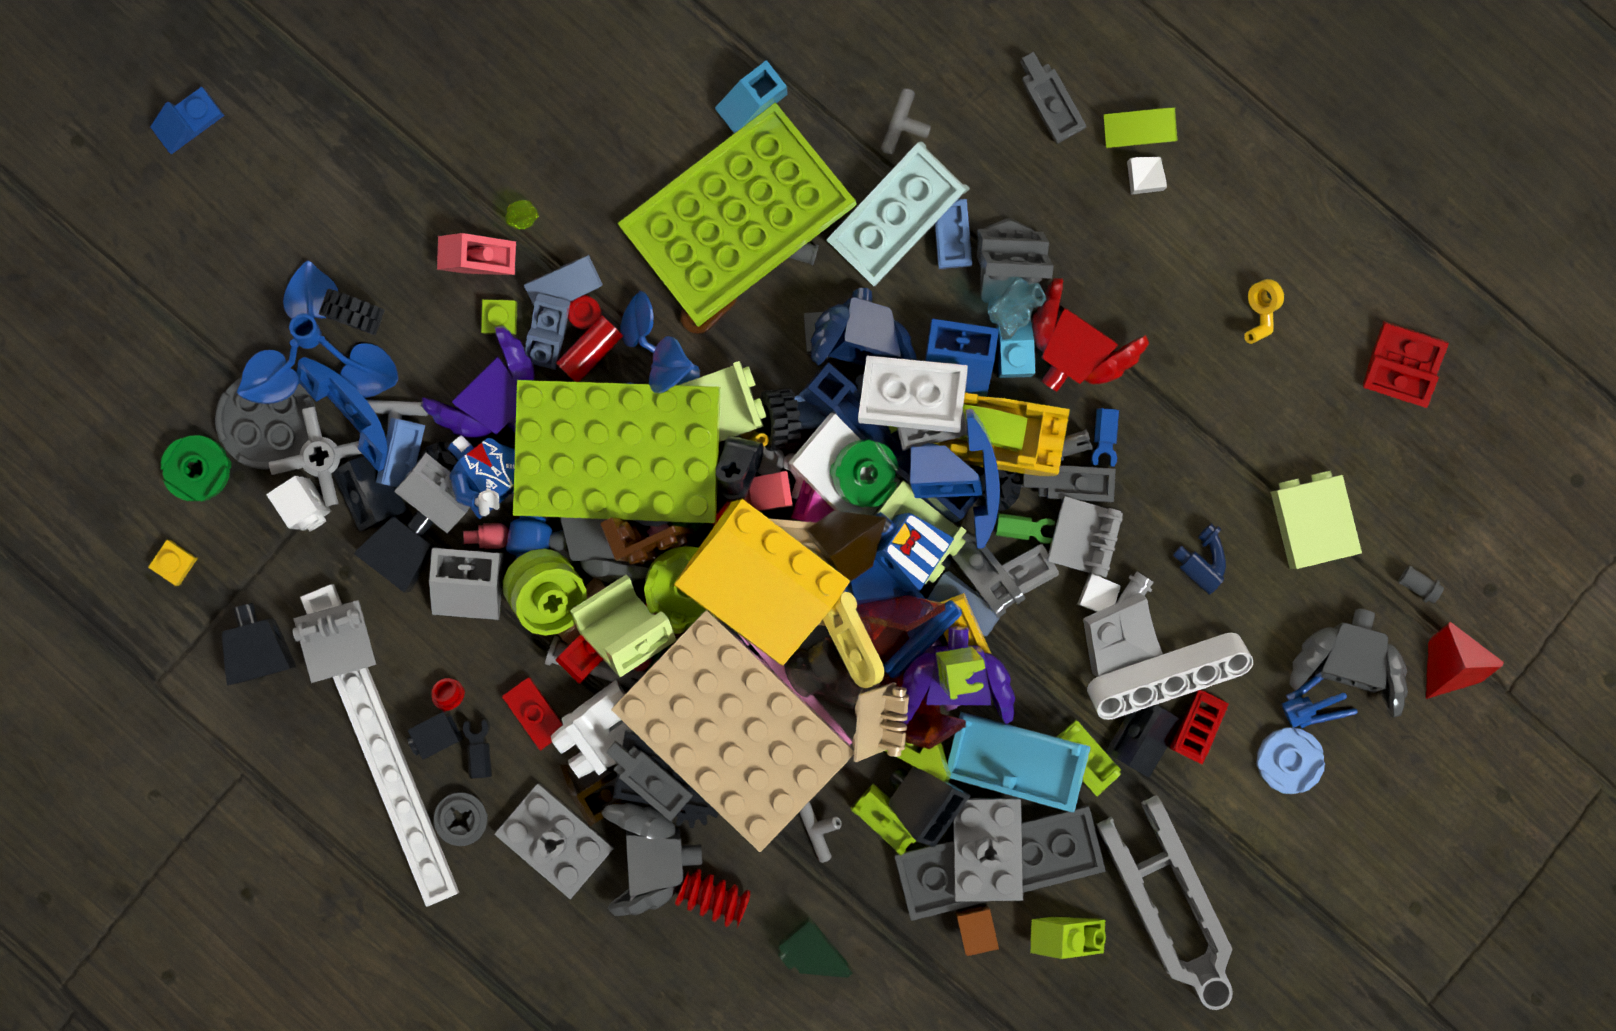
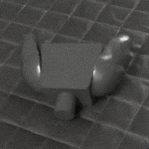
[549,517,650,583]
[1289,609,1408,718]
[601,802,702,916]

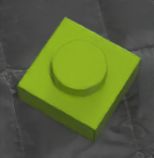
[481,300,517,335]

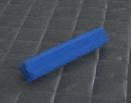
[884,600,962,679]

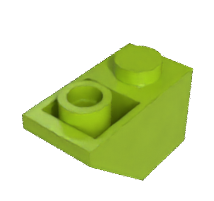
[1030,917,1106,959]

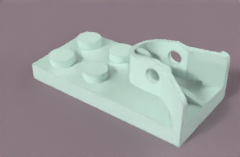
[827,142,970,286]

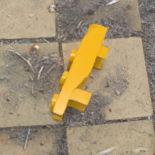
[934,393,1070,476]

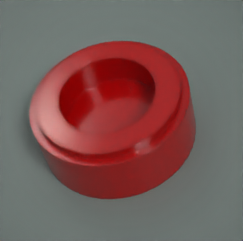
[568,295,601,330]

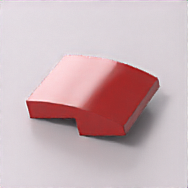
[1363,321,1449,408]

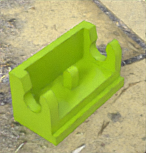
[936,647,985,699]
[1057,720,1121,797]
[850,783,916,856]

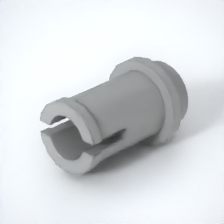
[1115,572,1153,604]

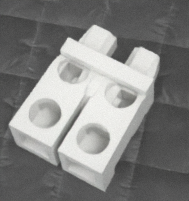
[551,680,633,778]

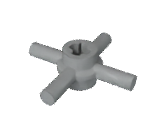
[269,407,362,507]

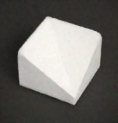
[1127,157,1167,194]
[1077,573,1121,612]

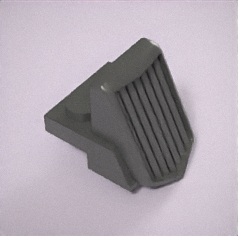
[977,218,1054,305]

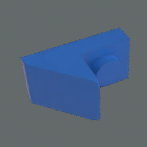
[150,87,225,154]

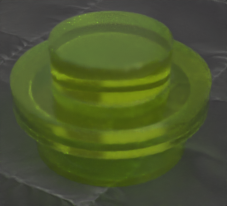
[505,200,539,229]

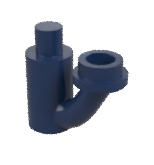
[1173,523,1226,595]

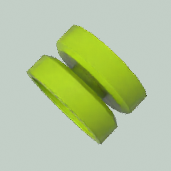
[503,549,587,636]

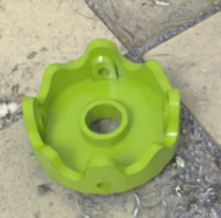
[644,546,706,634]

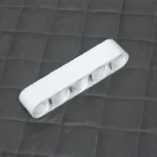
[1087,633,1253,720]

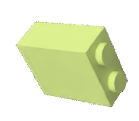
[1271,471,1362,569]

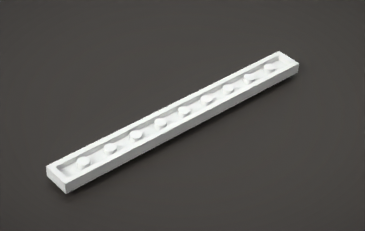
[300,584,459,907]

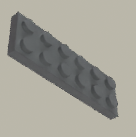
[894,805,1106,921]

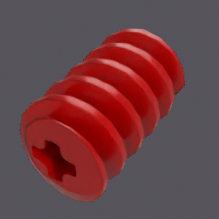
[675,868,751,928]

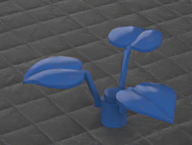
[237,261,398,404]
[620,291,700,393]

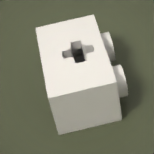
[266,476,332,531]

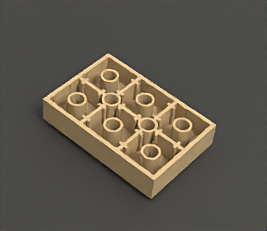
[611,610,854,852]

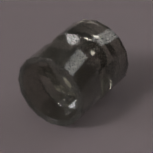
[784,637,848,698]

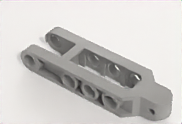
[1096,795,1233,1010]

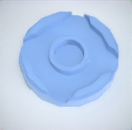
[1257,727,1325,794]

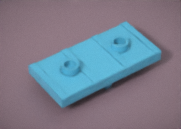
[948,712,1090,812]

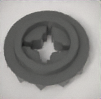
[434,792,488,846]

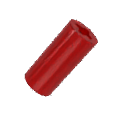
[556,315,623,382]

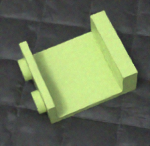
[676,361,767,442]
[873,481,966,584]
[570,575,676,677]

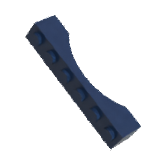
[799,362,980,523]

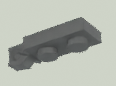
[1020,52,1087,145]
[1021,465,1116,502]
[606,740,693,821]

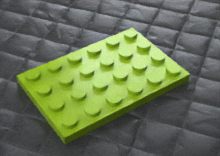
[618,102,857,327]
[513,380,721,523]

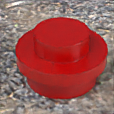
[432,678,465,711]

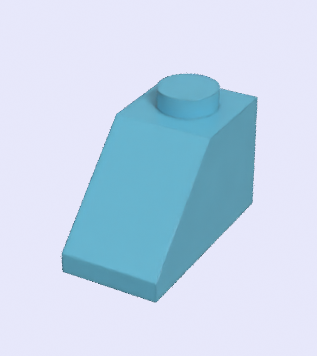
[996,310,1035,378]

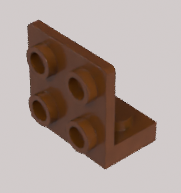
[600,517,696,566]

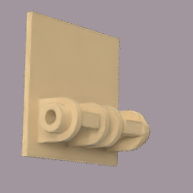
[852,682,909,762]

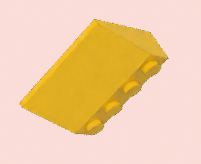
[673,499,850,666]

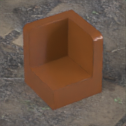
[955,905,999,956]

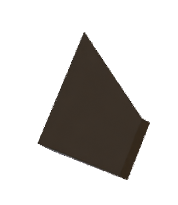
[806,511,887,583]
[560,764,629,827]

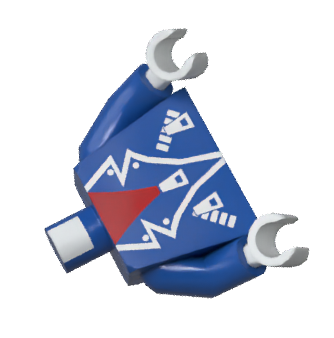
[448,435,515,519]

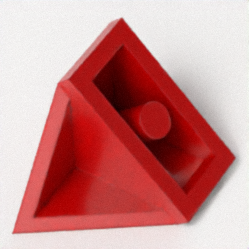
[1426,622,1504,699]

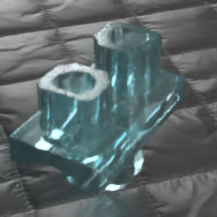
[988,277,1046,340]

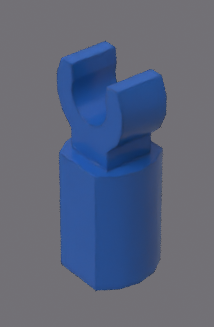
[1091,408,1119,467]

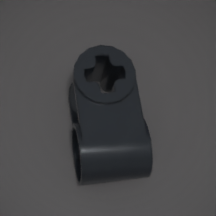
[715,436,764,502]

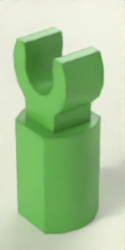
[995,513,1055,544]

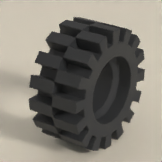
[318,289,385,335]
[760,388,801,451]

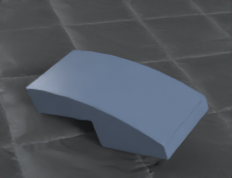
[524,255,603,305]
[525,293,571,370]
[927,571,1006,636]

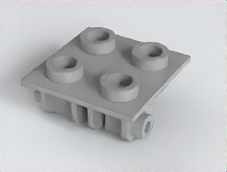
[1047,496,1123,577]
[293,600,377,683]

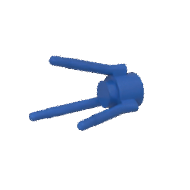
[1282,676,1358,729]

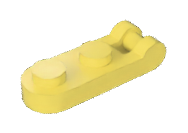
[823,592,884,688]

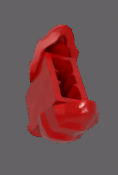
[1032,278,1149,392]

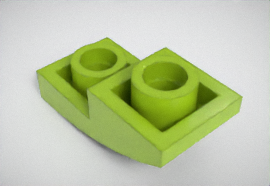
[1104,108,1177,148]
[957,404,1028,452]

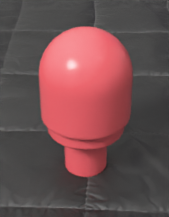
[463,523,509,550]

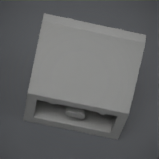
[429,548,505,620]

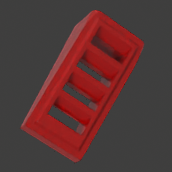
[1169,690,1229,765]

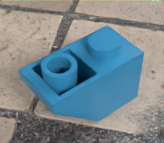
[715,60,787,134]

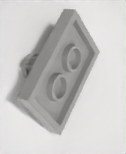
[494,782,615,899]
[953,798,1023,902]

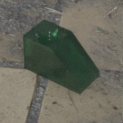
[778,916,853,978]

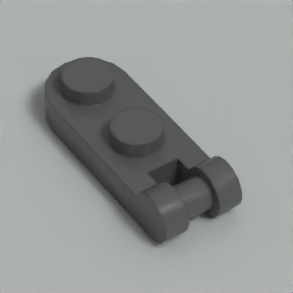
[952,533,1026,618]

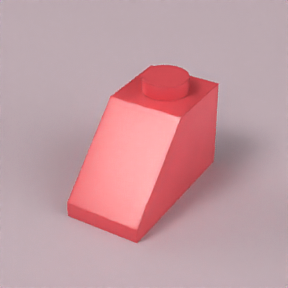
[437,233,516,275]
[744,471,793,512]

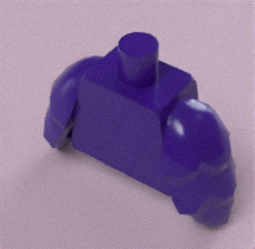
[421,326,535,438]
[901,627,1016,725]

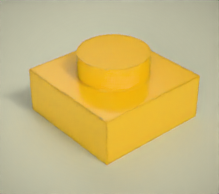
[148,540,198,586]

